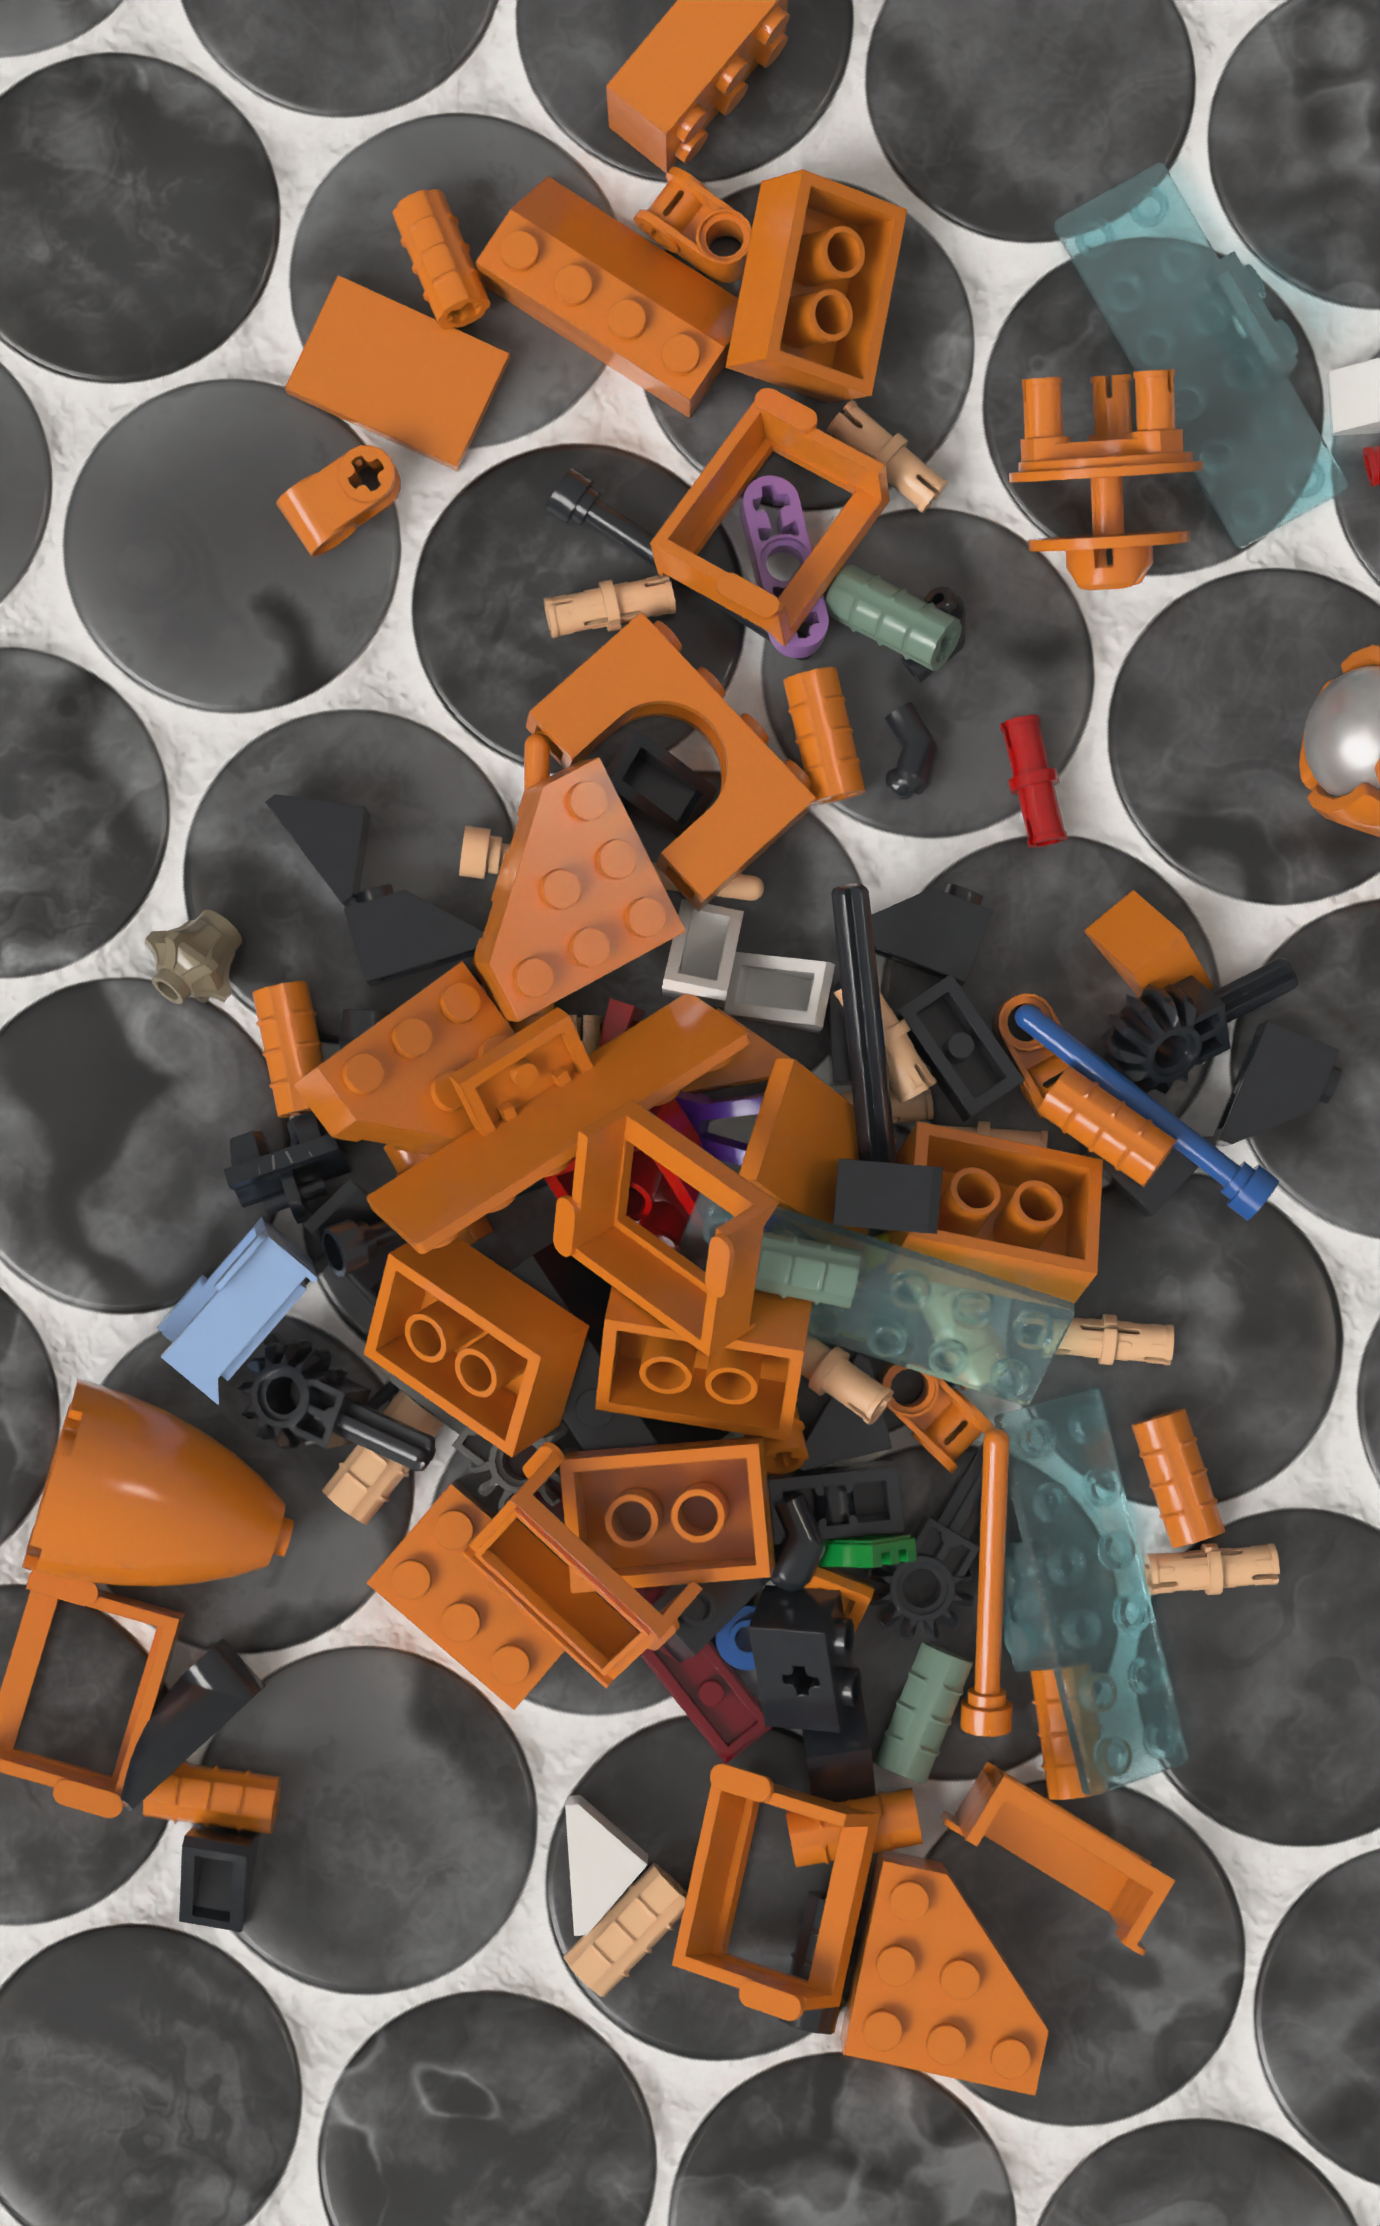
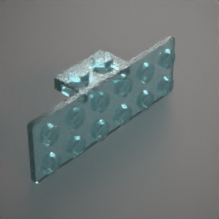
[1054,163,1348,549]
[676,1193,1075,1405]
[994,1389,1188,1795]

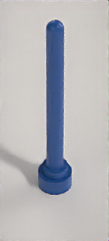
[1015,1004,1279,1221]

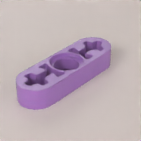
[740,475,829,658]

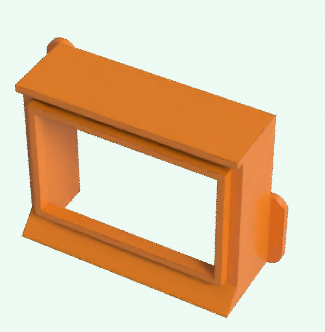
[650,388,890,647]
[553,1099,779,1357]
[461,1442,702,1688]
[0,1571,185,1818]
[941,1761,1176,1956]
[672,1764,881,2021]

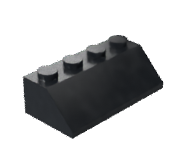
[509,1243,730,1451]

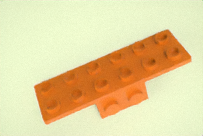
[366,994,751,1254]

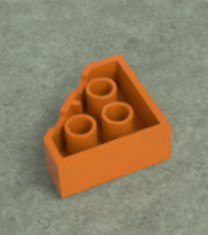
[471,757,686,1022]
[293,961,516,1155]
[840,1851,1049,2096]

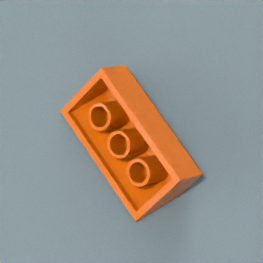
[476,176,739,418]

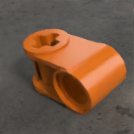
[633,167,752,283]
[276,445,401,557]
[992,993,1069,1119]
[877,1356,996,1474]

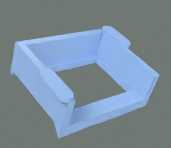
[157,1216,318,1405]

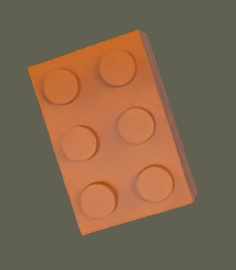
[606,0,790,174]
[725,169,907,404]
[886,1121,1103,1307]
[363,1237,589,1458]
[595,1286,812,1441]
[560,1436,775,1593]
[366,1480,565,1710]

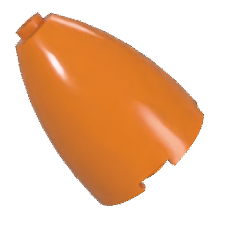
[22,1378,295,1587]

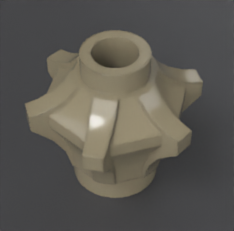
[145,910,242,1004]

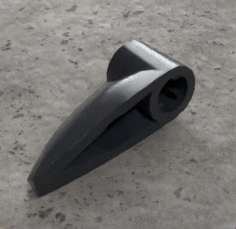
[121,1638,266,1812]

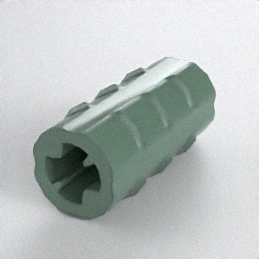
[825,564,962,671]
[755,1229,861,1309]
[874,1641,974,1784]

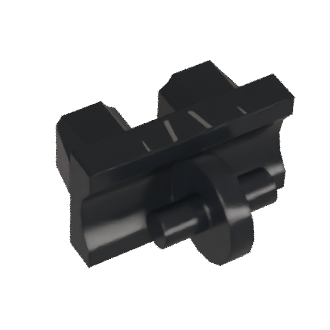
[224,1111,351,1224]

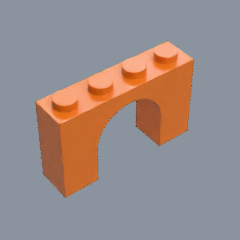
[526,612,816,912]

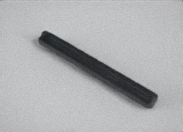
[831,884,897,1163]

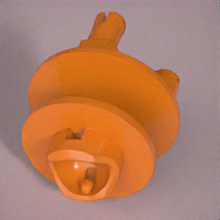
[1009,369,1204,590]

